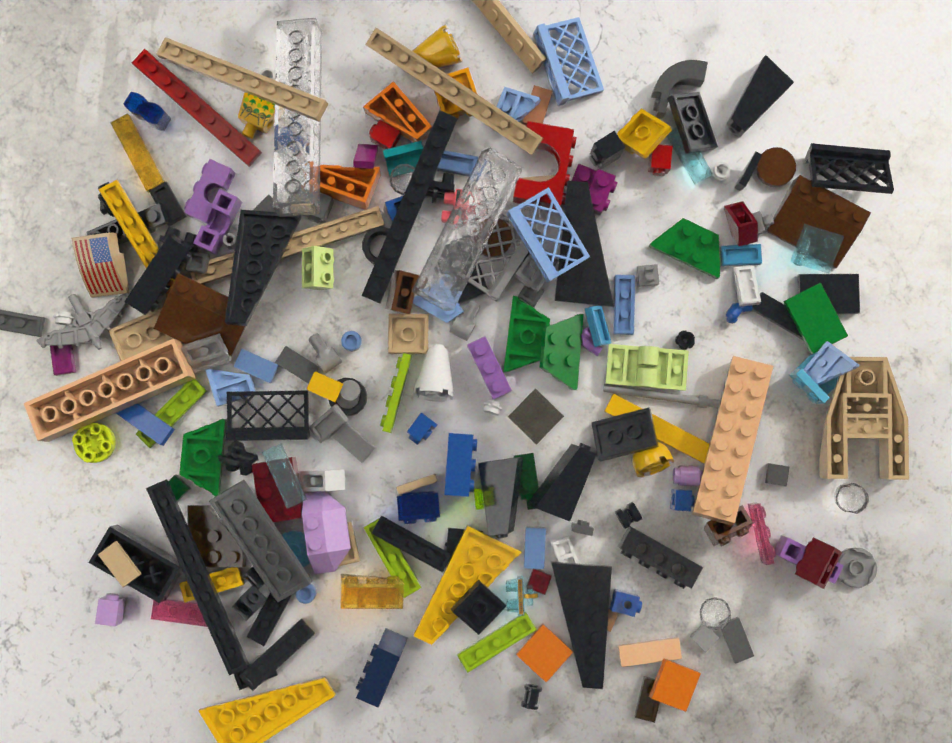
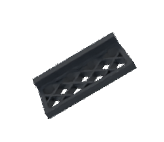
[805,143,894,194]
[226,390,310,441]

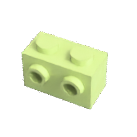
[302,246,334,290]

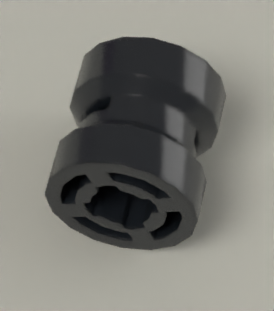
[615,502,642,529]

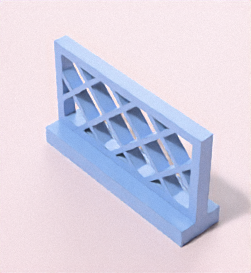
[533,17,604,106]
[506,187,590,283]

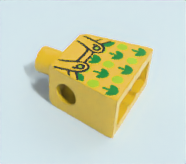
[238,92,284,139]

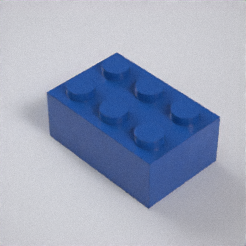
[444,433,477,497]

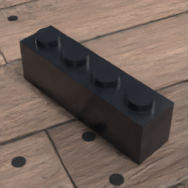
[124,233,193,315]

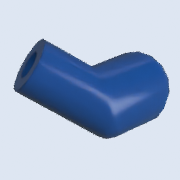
[726,303,752,324]

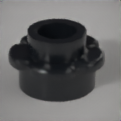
[675,330,695,350]

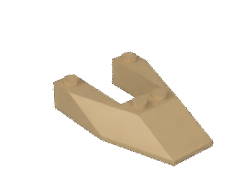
[819,357,909,480]

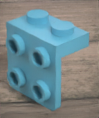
[789,352,839,404]

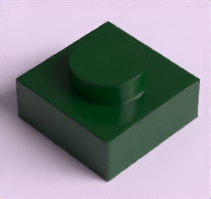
[168,474,191,502]

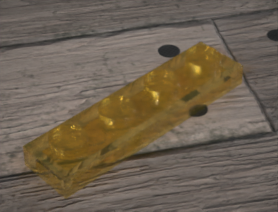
[110,113,165,193]

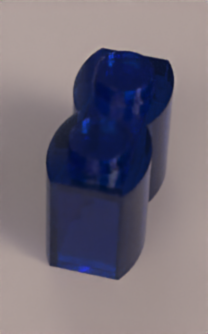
[123,92,171,131]

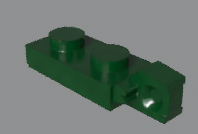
[514,453,539,510]

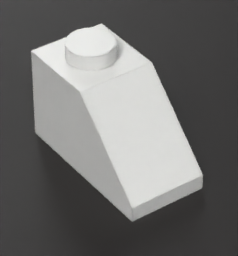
[300,469,345,491]

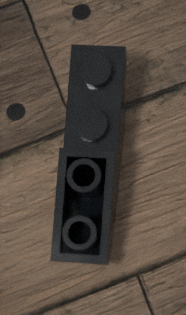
[87,203,169,245]

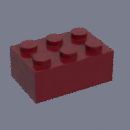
[252,457,303,523]

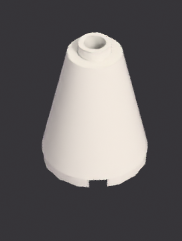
[413,344,454,402]

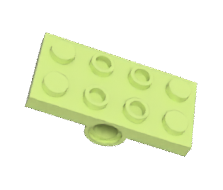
[605,344,689,391]

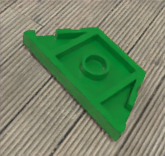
[649,218,720,279]
[503,296,550,373]
[539,314,584,390]
[179,419,227,496]

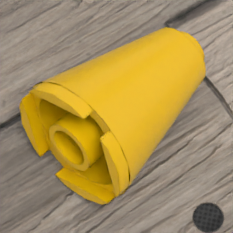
[412,24,463,68]

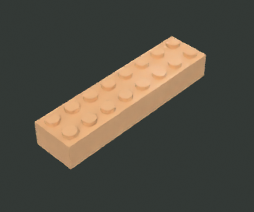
[24,339,196,442]
[692,356,773,526]

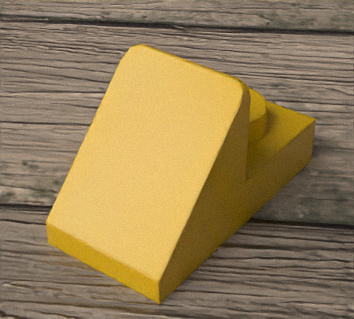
[307,372,343,402]

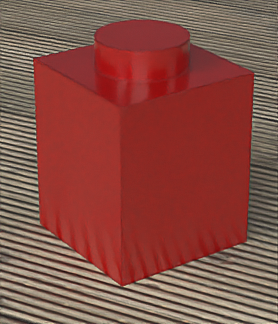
[369,120,401,150]
[648,144,673,176]

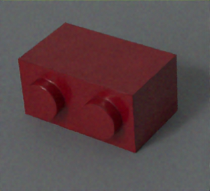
[795,537,842,589]

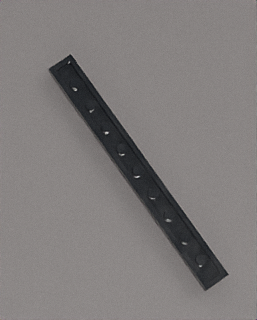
[362,110,458,304]
[146,479,249,675]

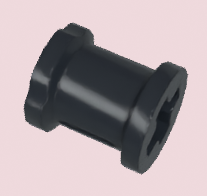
[242,567,265,590]
[521,684,542,710]

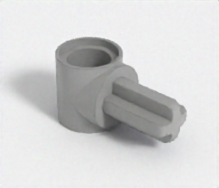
[449,301,480,341]
[309,333,342,373]

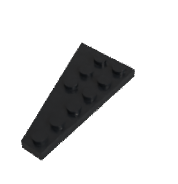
[554,180,614,307]
[225,210,302,326]
[551,561,612,689]

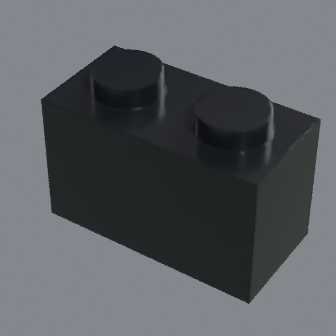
[589,130,625,170]

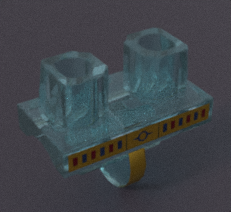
[506,576,539,616]

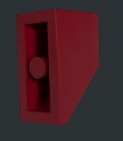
[724,201,758,246]

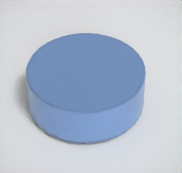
[341,331,362,351]
[295,584,317,604]

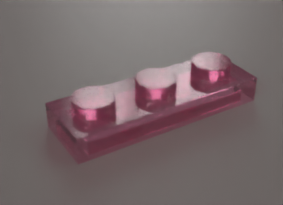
[748,502,776,565]
[151,599,207,627]

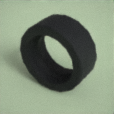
[362,227,389,264]
[329,377,367,416]

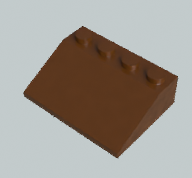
[766,175,871,269]
[153,273,246,357]

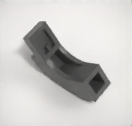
[651,60,708,119]

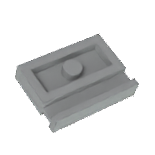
[513,249,559,293]
[181,334,232,373]

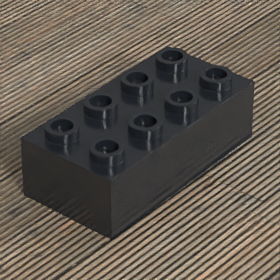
[88,525,183,603]

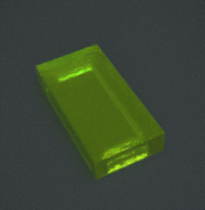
[474,487,484,510]

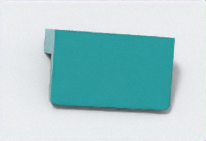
[383,141,423,178]

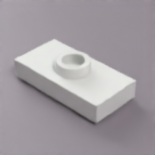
[733,265,761,307]

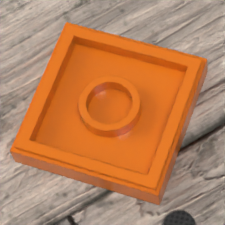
[516,623,573,682]
[649,658,701,712]

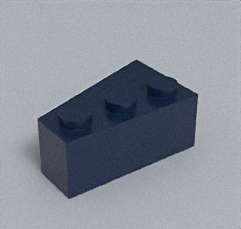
[355,628,408,708]

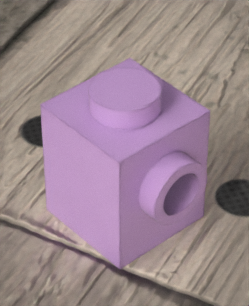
[95,594,125,626]

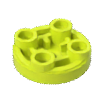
[72,423,116,463]

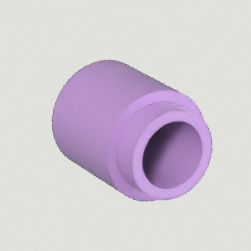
[673,466,703,486]

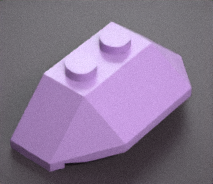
[302,491,351,574]

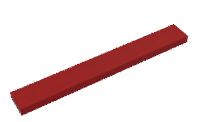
[132,49,262,167]

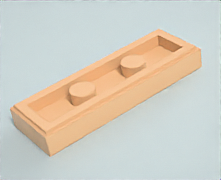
[618,637,682,667]

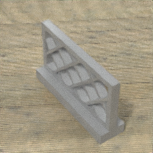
[457,208,541,302]

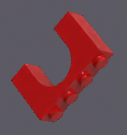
[512,121,577,210]

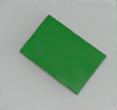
[783,283,848,354]

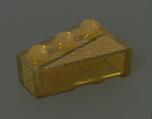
[340,574,404,609]

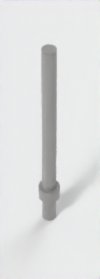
[603,384,721,408]

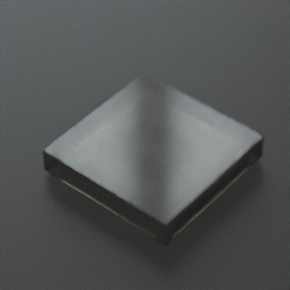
[508,388,564,445]

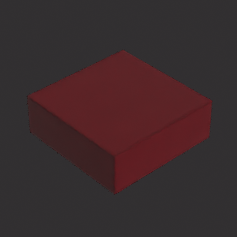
[526,569,552,595]

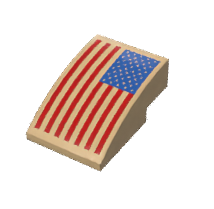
[71,233,129,298]

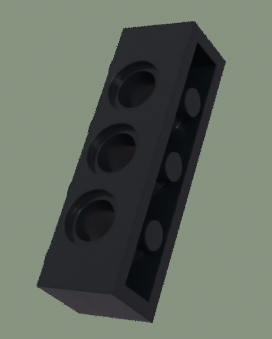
[617,526,703,589]

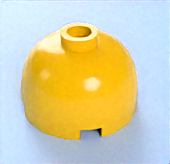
[632,442,674,477]

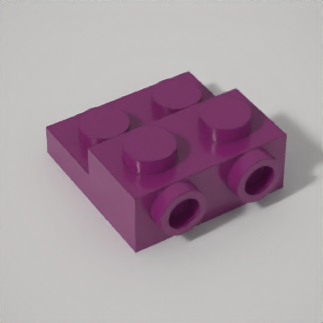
[572,164,618,216]

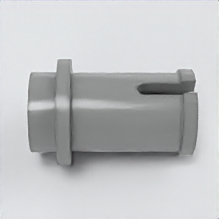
[223,233,237,251]

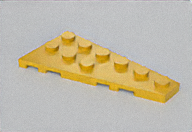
[413,525,522,645]
[198,677,336,743]

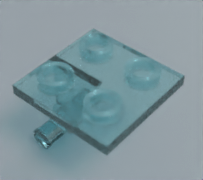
[790,224,844,274]

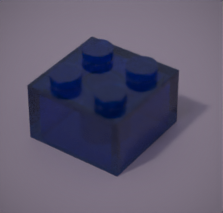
[397,490,441,524]

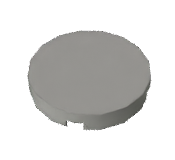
[838,547,877,588]

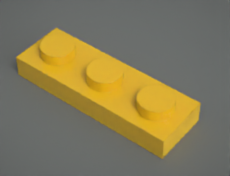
[179,567,245,603]

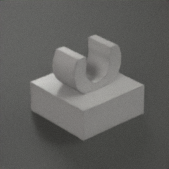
[752,211,775,235]
[636,264,659,287]

